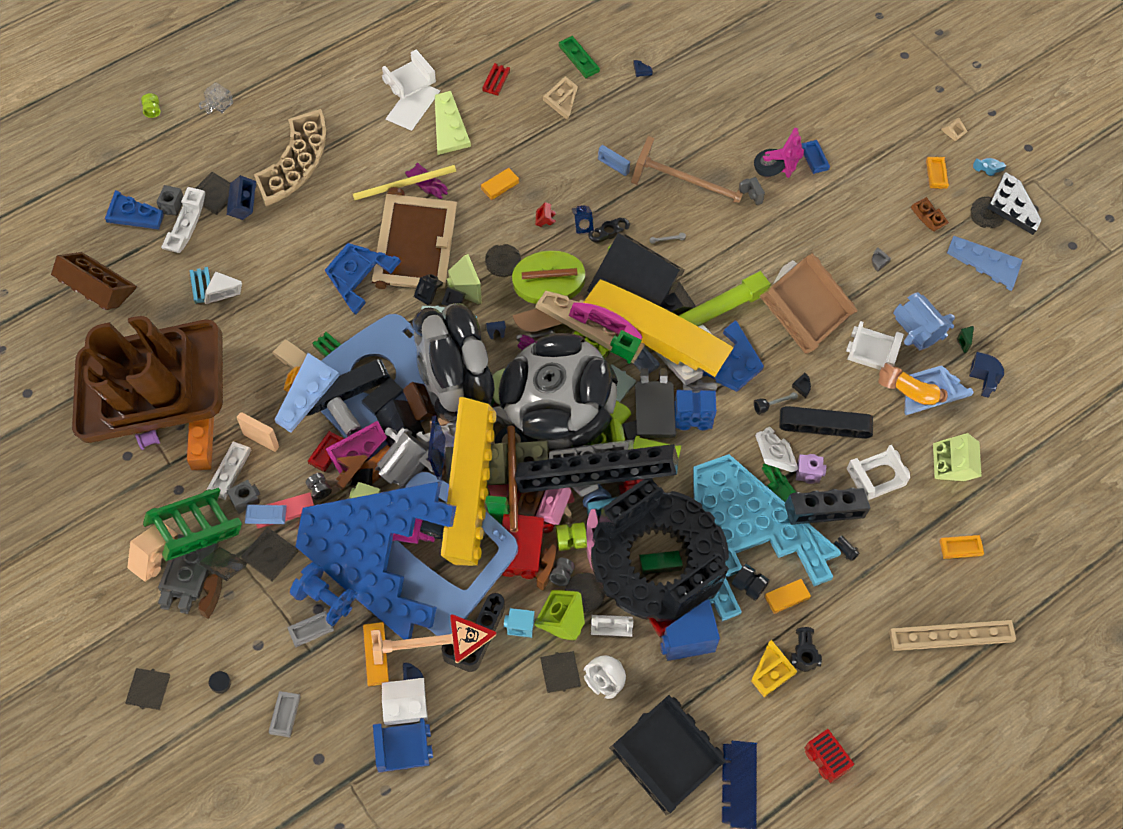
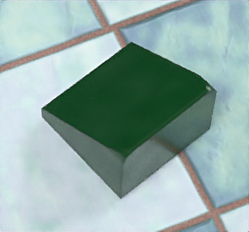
[957,326,974,353]

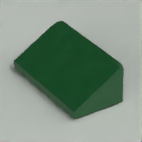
[639,551,683,575]

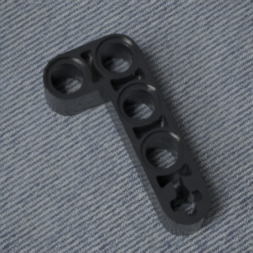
[441,593,505,672]

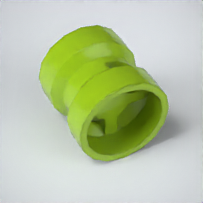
[141,93,161,118]

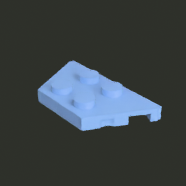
[904,365,974,415]

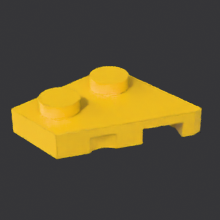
[751,640,797,697]

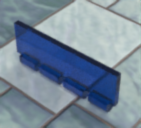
[722,740,757,829]

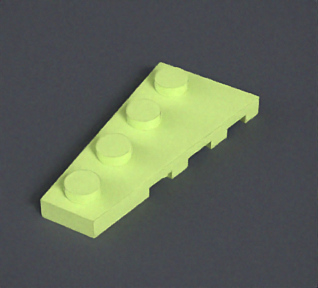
[435,91,471,155]

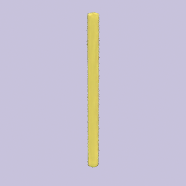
[353,165,456,200]

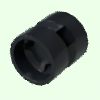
[732,563,770,601]

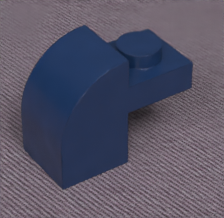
[969,352,1004,398]

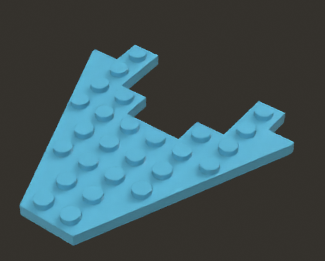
[693,454,841,621]

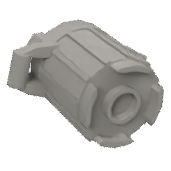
[375,427,441,489]

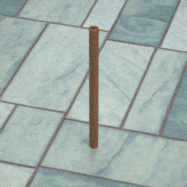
[507,426,518,532]

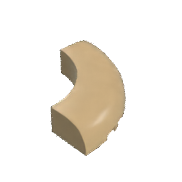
[254,109,326,207]

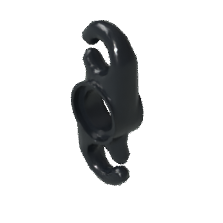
[588,217,630,243]

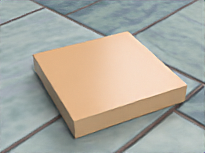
[237,412,279,452]

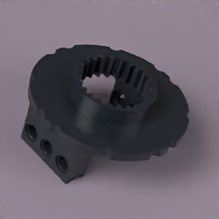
[591,478,729,622]

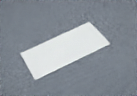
[386,86,440,131]

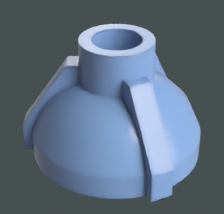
[583,484,612,508]

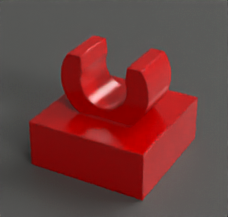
[535,202,556,227]

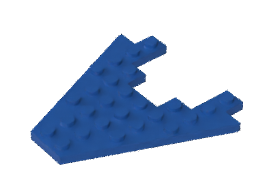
[295,482,456,640]

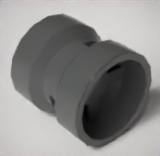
[306,473,332,500]
[549,558,575,586]

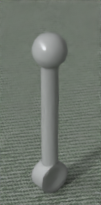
[649,233,686,244]
[517,330,555,342]

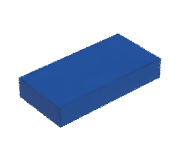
[801,140,830,174]

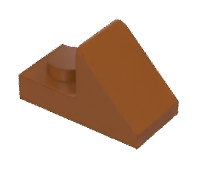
[336,455,368,490]

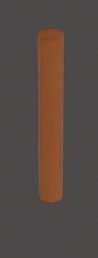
[522,268,577,279]

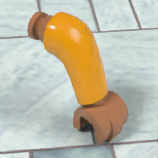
[878,363,948,405]

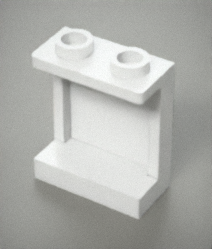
[846,321,904,370]

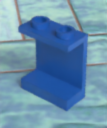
[373,718,433,772]

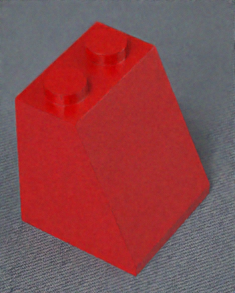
[502,514,544,579]

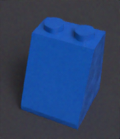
[660,600,720,661]

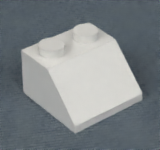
[382,678,428,726]

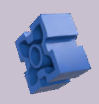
[674,390,717,431]

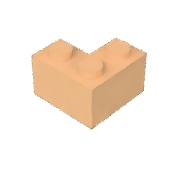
[127,524,178,582]

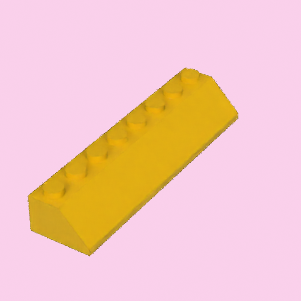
[441,397,496,566]

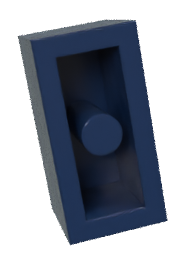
[226,175,256,220]

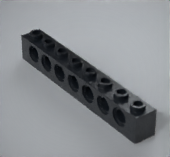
[515,444,679,493]

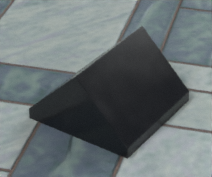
[375,399,425,447]

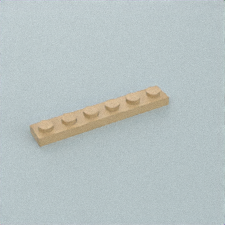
[889,620,1016,651]

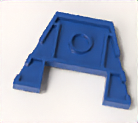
[325,243,401,315]
[702,320,764,392]

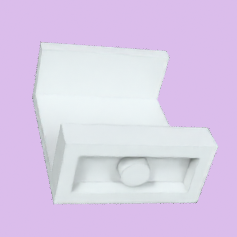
[382,50,436,99]

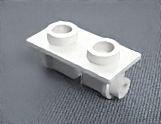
[591,615,633,637]

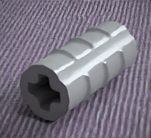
[327,397,361,437]

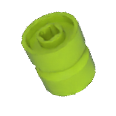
[556,522,587,551]

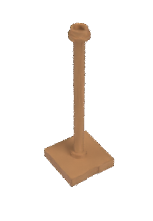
[631,136,743,203]

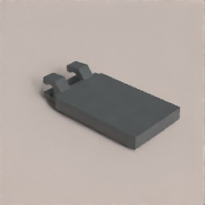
[635,368,676,438]
[158,534,219,614]

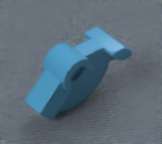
[973,158,1006,176]

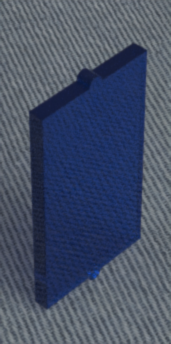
[428,416,446,480]

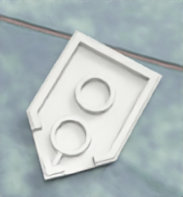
[755,427,798,472]

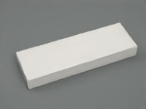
[207,441,252,500]

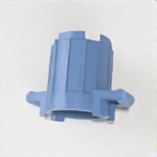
[893,292,955,351]

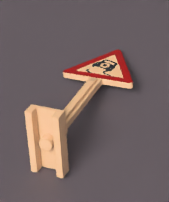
[371,614,497,665]

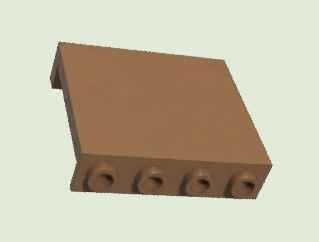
[760,253,858,354]

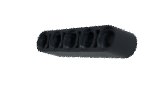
[306,359,390,416]
[779,406,873,439]

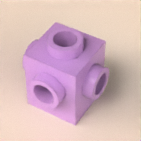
[796,454,826,484]

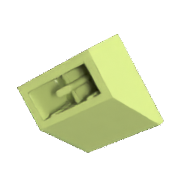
[933,433,982,481]

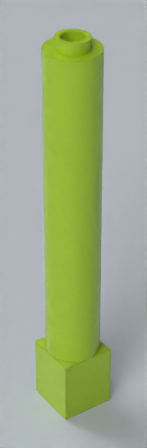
[679,271,771,326]

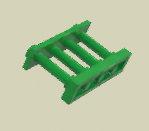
[143,487,242,561]

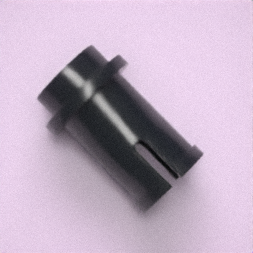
[834,536,860,561]

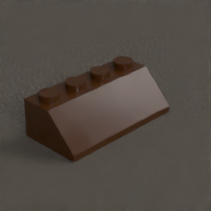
[51,252,137,310]

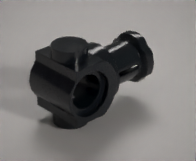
[791,627,822,672]

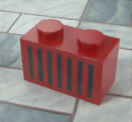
[804,729,855,784]

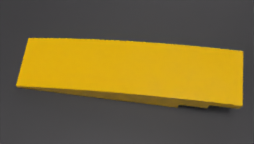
[583,279,734,377]

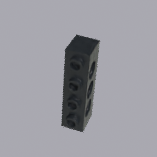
[784,487,871,525]

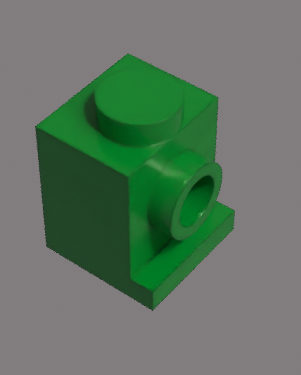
[610,330,642,364]

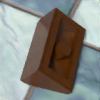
[403,382,438,421]

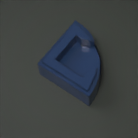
[633,60,653,77]
[403,663,425,683]

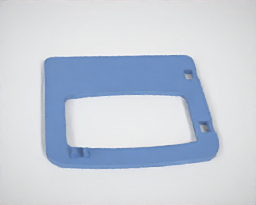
[387,472,518,636]

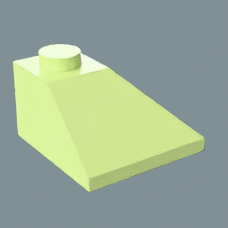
[446,254,482,304]

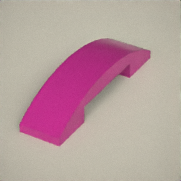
[569,302,642,339]

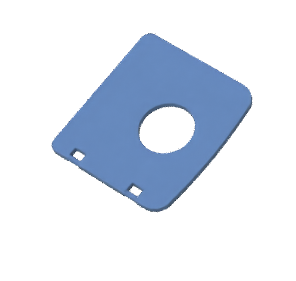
[321,314,427,460]

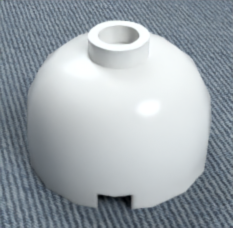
[584,655,626,699]

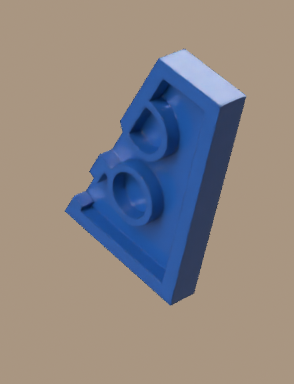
[105,190,164,229]

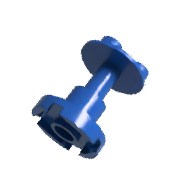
[290,562,357,626]

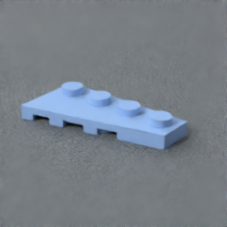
[275,353,339,433]

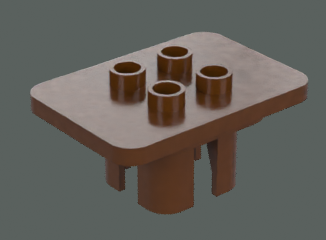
[72,316,223,443]

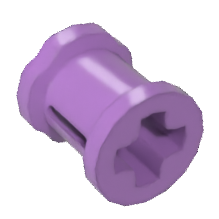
[135,430,160,450]

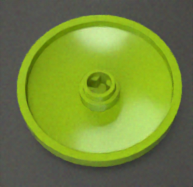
[512,251,586,304]

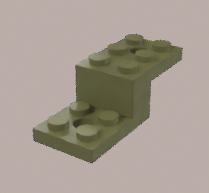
[445,441,549,484]

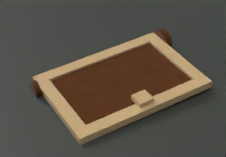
[372,187,457,291]

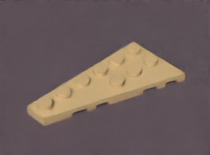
[535,291,645,363]

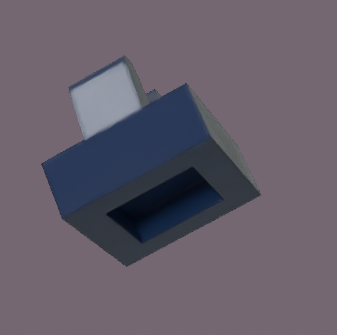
[485,321,506,339]

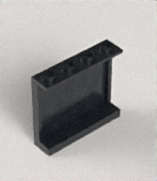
[587,233,685,307]
[609,695,727,815]

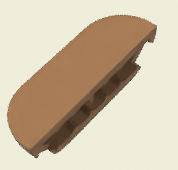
[513,295,584,332]

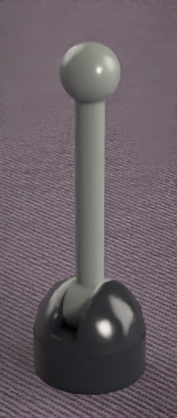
[753,392,798,415]

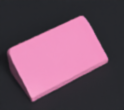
[535,488,571,525]

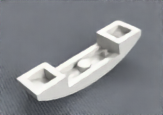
[161,187,205,253]

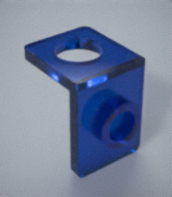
[572,205,594,234]

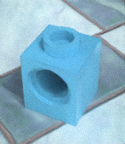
[504,608,535,638]

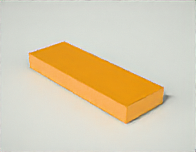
[363,622,389,686]

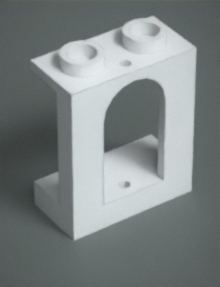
[847,445,910,500]

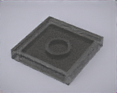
[195,172,230,215]
[241,527,299,582]

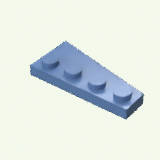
[947,236,1023,291]

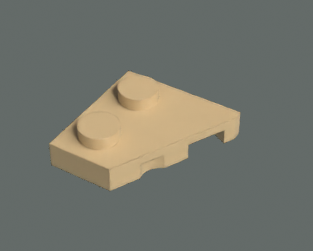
[543,76,578,120]

